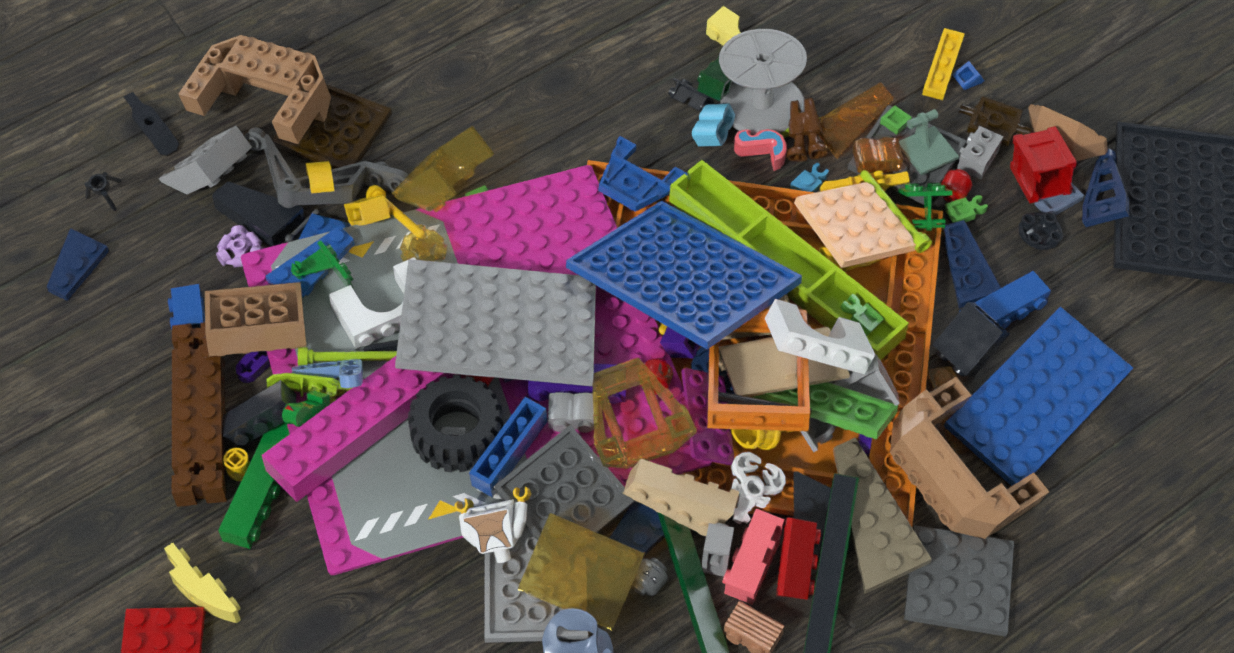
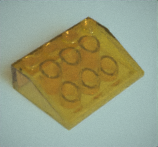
[518,513,645,630]

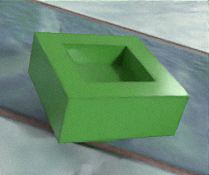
[880,106,912,135]

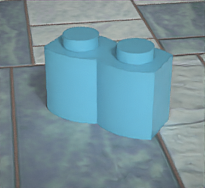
[692,104,735,146]

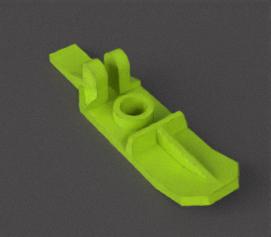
[267,373,352,404]

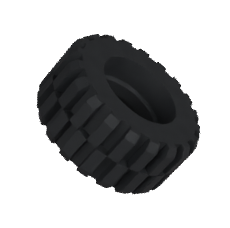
[408,375,504,473]

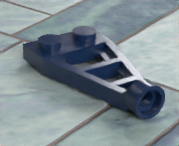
[1082,149,1129,227]

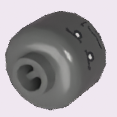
[630,558,668,596]

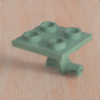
[897,109,959,175]

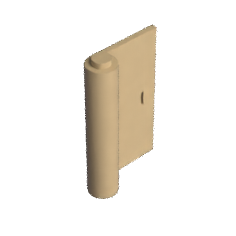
[719,327,850,397]

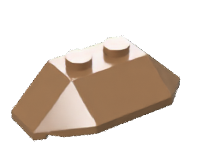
[1028,104,1108,161]

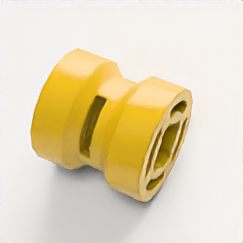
[223,448,250,481]

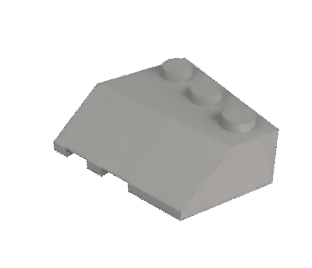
[159,126,252,194]

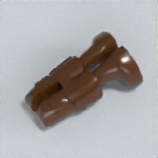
[786,98,828,162]

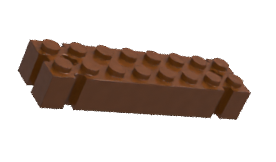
[172,322,227,507]

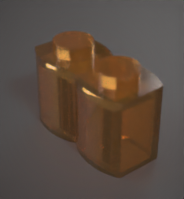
[853,137,903,173]

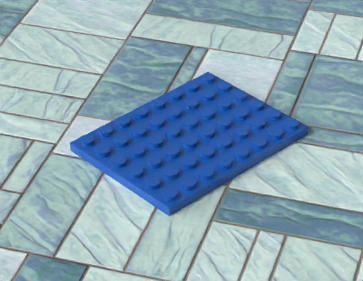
[566,201,802,349]

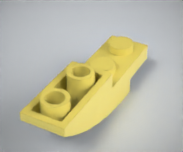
[164,543,241,623]

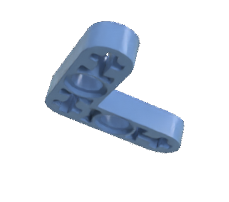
[291,359,363,388]

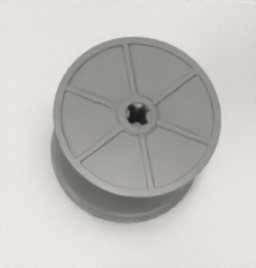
[719,29,807,135]

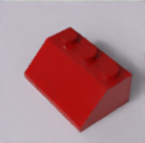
[776,518,821,600]

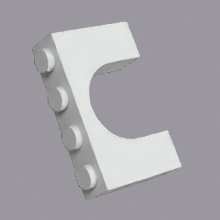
[329,257,416,349]
[765,299,875,374]

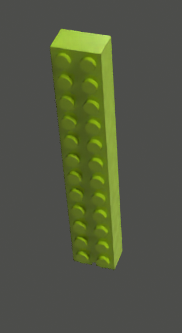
[669,160,909,360]

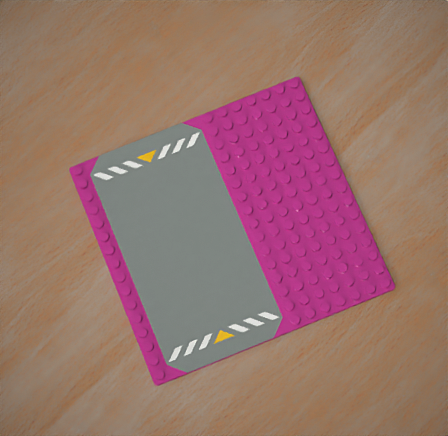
[241,165,712,575]

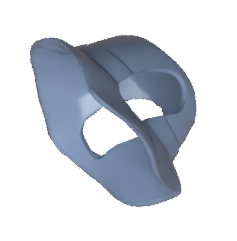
[542,608,613,653]

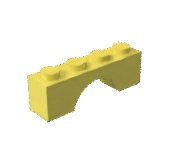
[706,6,741,46]

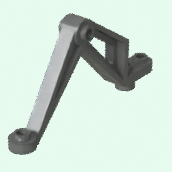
[244,127,410,208]

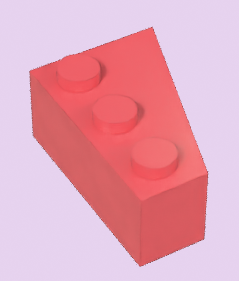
[722,509,784,605]

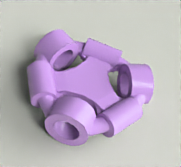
[216,225,263,267]

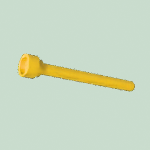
[366,185,425,238]

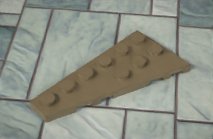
[833,438,932,594]

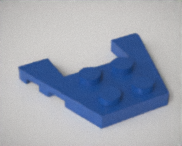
[598,136,687,212]

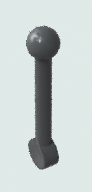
[285,208,320,243]

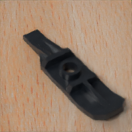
[123,92,179,156]

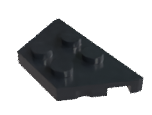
[793,471,831,559]

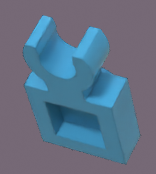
[790,163,829,193]

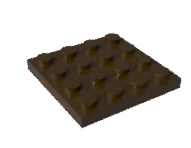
[272,84,392,170]

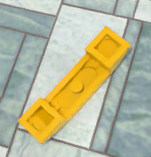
[306,161,334,193]

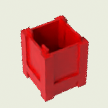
[1010,126,1076,203]

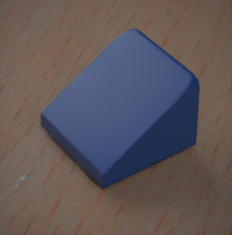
[952,61,984,90]

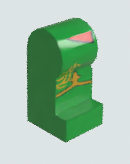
[282,391,330,427]

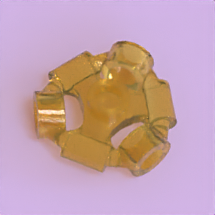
[400,224,447,262]

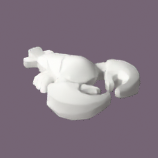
[731,452,786,524]

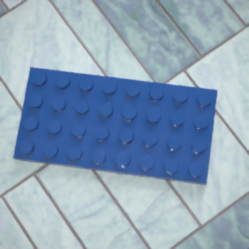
[944,307,1133,486]

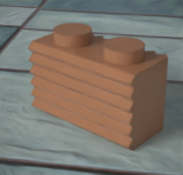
[723,601,785,653]

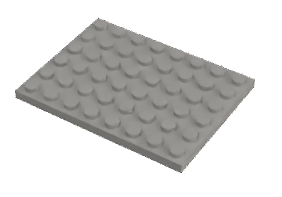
[395,259,596,386]

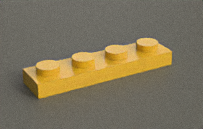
[922,28,965,100]

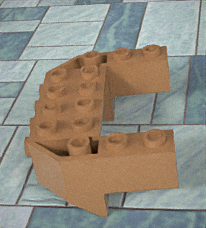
[178,35,331,144]
[890,377,1049,539]

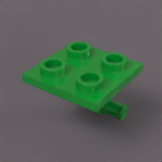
[899,183,952,231]
[291,240,354,289]

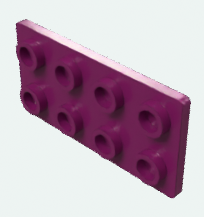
[670,368,735,465]

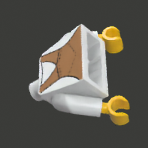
[454,487,531,563]

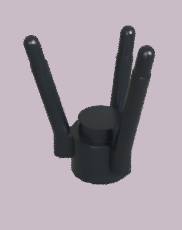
[84,172,121,211]

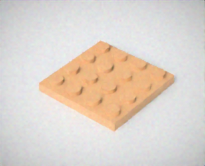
[794,182,916,268]

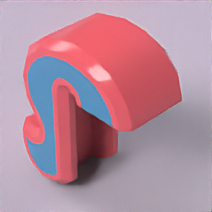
[734,129,787,171]

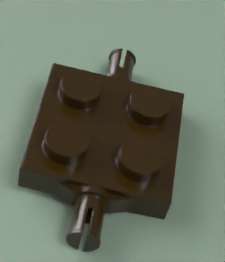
[959,96,1032,147]

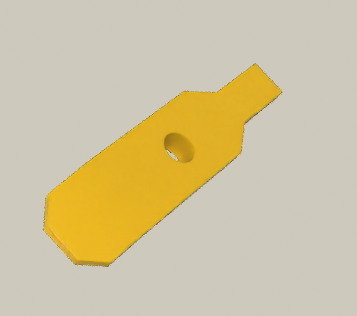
[819,171,910,192]

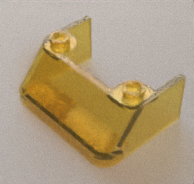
[391,126,494,212]

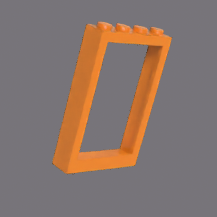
[707,309,810,431]

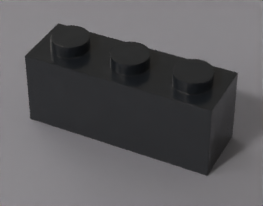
[223,380,297,448]

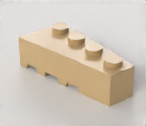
[623,459,739,536]

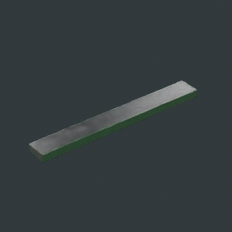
[803,473,859,653]

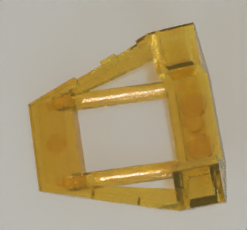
[592,358,697,469]

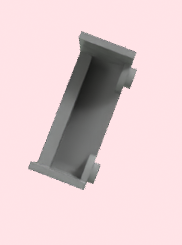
[800,354,900,452]

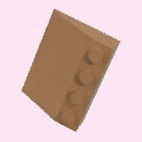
[205,282,307,356]

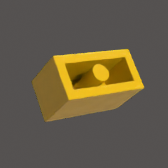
[344,195,390,226]

